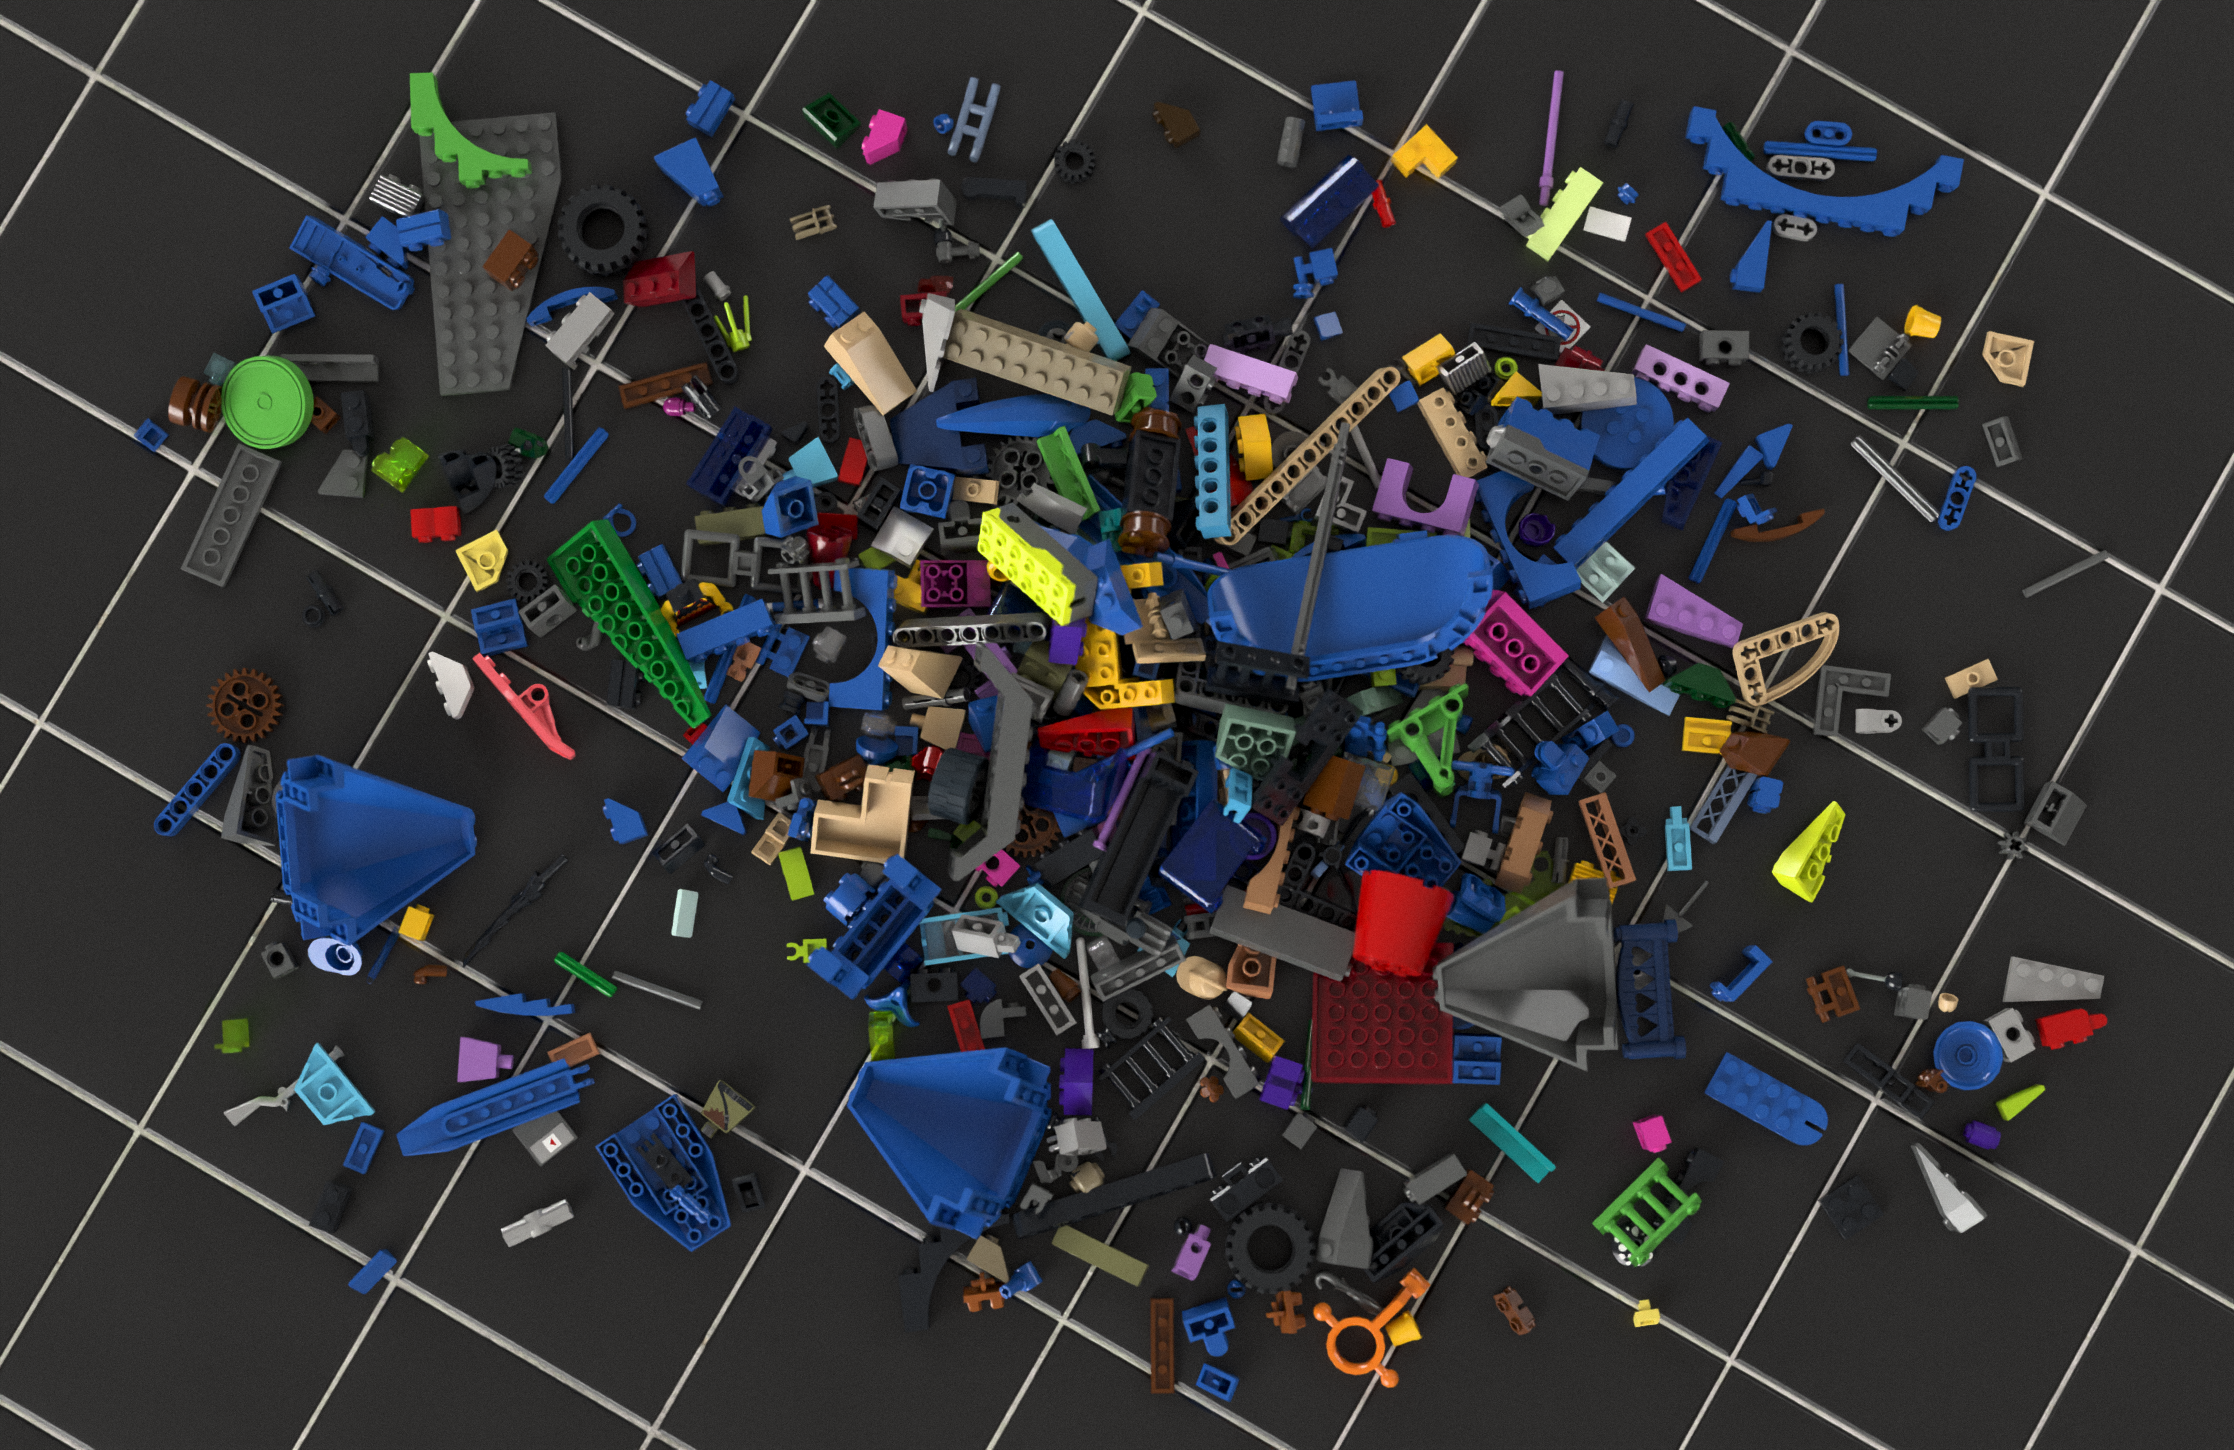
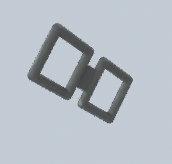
[681,529,809,595]

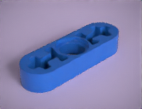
[1938,466,1976,531]

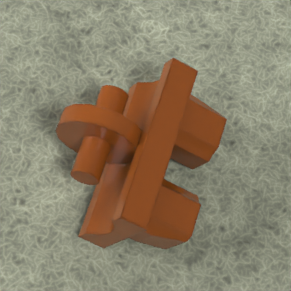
[963,1272,1005,1312]
[1266,1290,1306,1334]

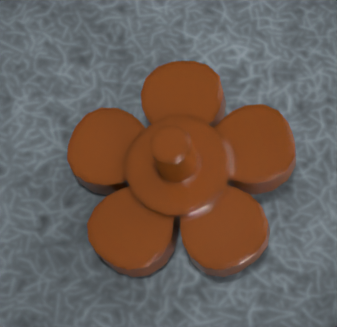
[1200,1076,1224,1102]

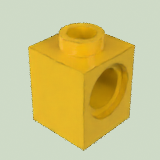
[398,904,435,941]

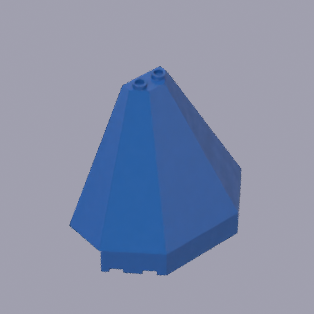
[275,754,477,946]
[847,1047,1052,1239]

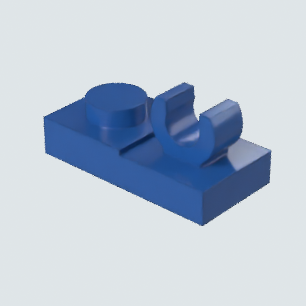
[1115,290,1160,340]

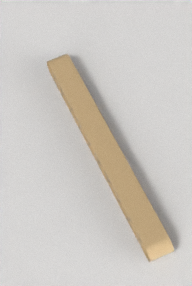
[1214,367,1400,545]

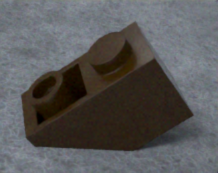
[1152,102,1200,148]

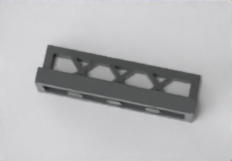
[281,354,379,382]

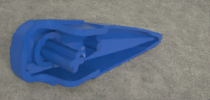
[936,394,1091,438]

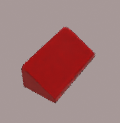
[817,513,858,540]

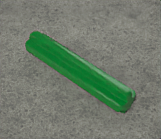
[554,952,617,997]

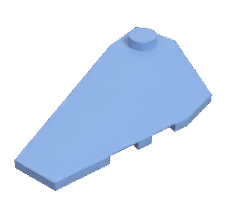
[1587,635,1680,716]

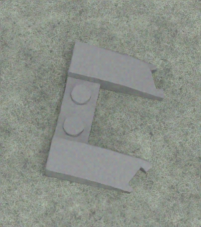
[1017,483,1087,535]

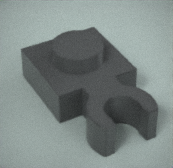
[1318,368,1358,405]

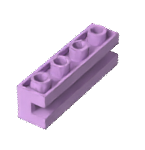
[1204,344,1298,404]

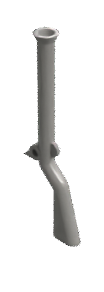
[224,1046,345,1126]

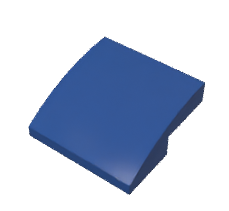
[471,598,528,657]
[1453,1033,1502,1085]

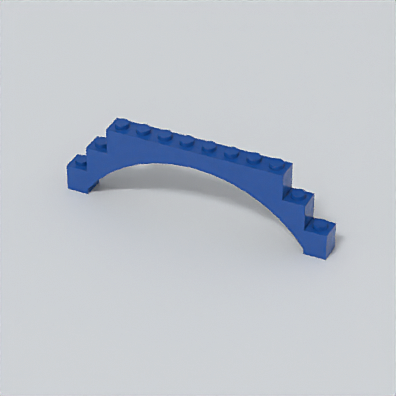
[1685,106,1964,237]

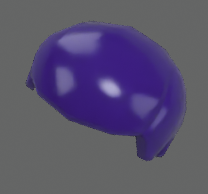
[1518,513,1555,547]

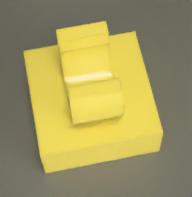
[1633,1299,1660,1327]

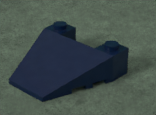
[890,378,989,477]

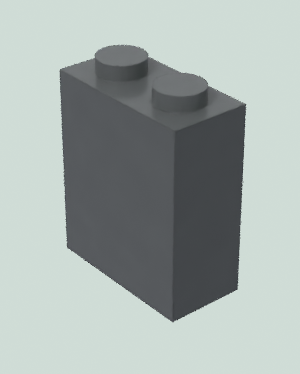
[1402,1153,1467,1205]

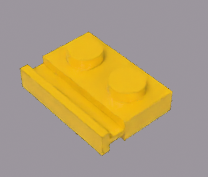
[1682,717,1732,755]

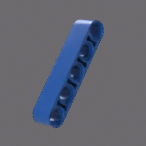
[154,743,241,837]

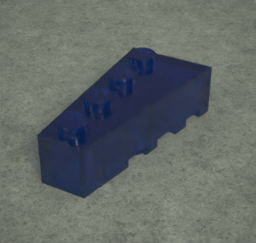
[1662,436,1722,531]

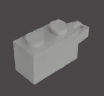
[952,914,1021,958]

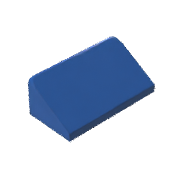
[348,1249,397,1294]

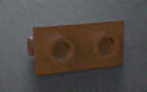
[1915,1068,1948,1093]
[1493,1286,1536,1335]

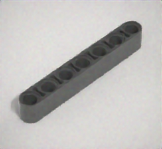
[893,612,1051,647]

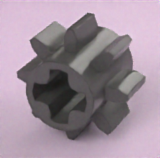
[780,535,810,564]
[1997,831,2028,860]

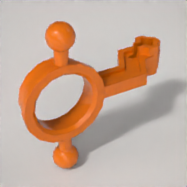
[1313,1268,1431,1388]

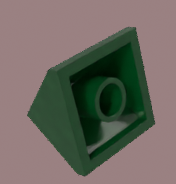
[802,93,862,149]

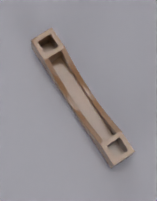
[1243,799,1302,914]

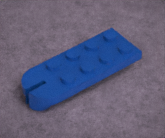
[1704,1052,1828,1145]

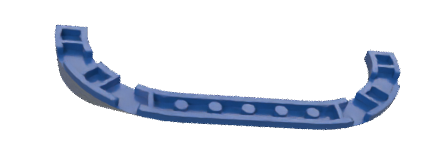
[1207,535,1493,682]

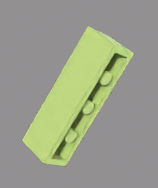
[1526,167,1603,261]

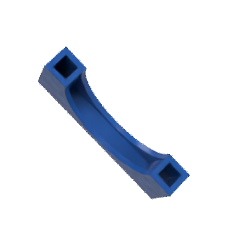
[1474,470,1581,609]
[829,567,897,710]

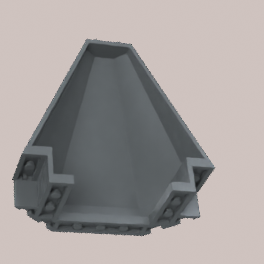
[1433,878,1618,1071]

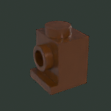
[311,397,341,434]

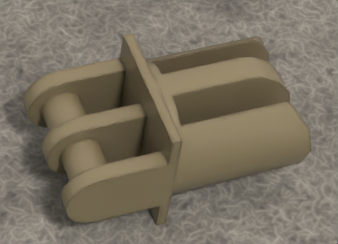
[790,205,837,240]
[1726,699,1774,734]

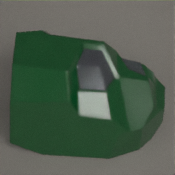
[508,427,549,459]

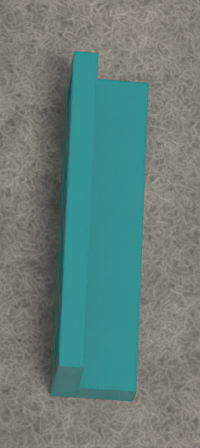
[1468,1103,1556,1183]

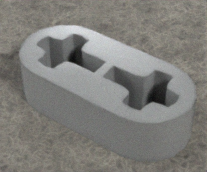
[1772,214,1817,241]

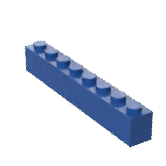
[1553,417,1709,570]

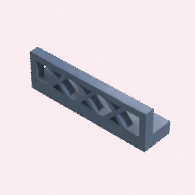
[1690,765,1757,844]

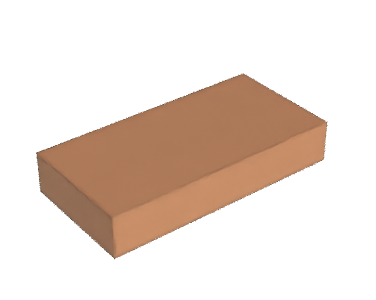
[547,1032,600,1068]

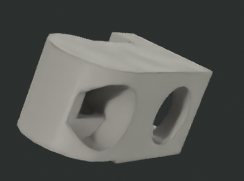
[1292,808,1331,838]

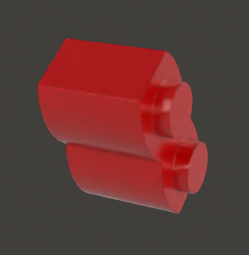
[410,506,461,543]

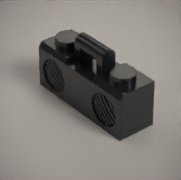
[1209,1156,1283,1222]

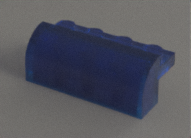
[1280,155,1379,249]
[686,407,773,507]

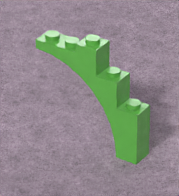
[410,73,532,188]

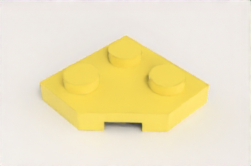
[455,529,508,592]

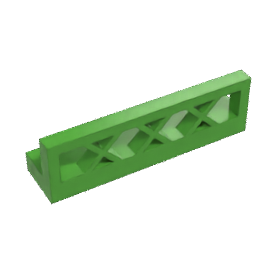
[1036,426,1100,522]

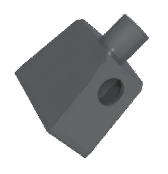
[1160,588,1200,640]

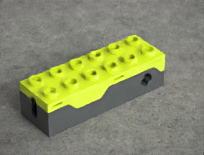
[978,503,1098,626]

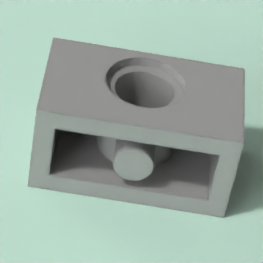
[1983,1008,2035,1062]

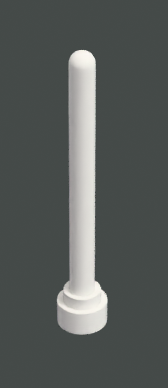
[1076,937,1101,1049]

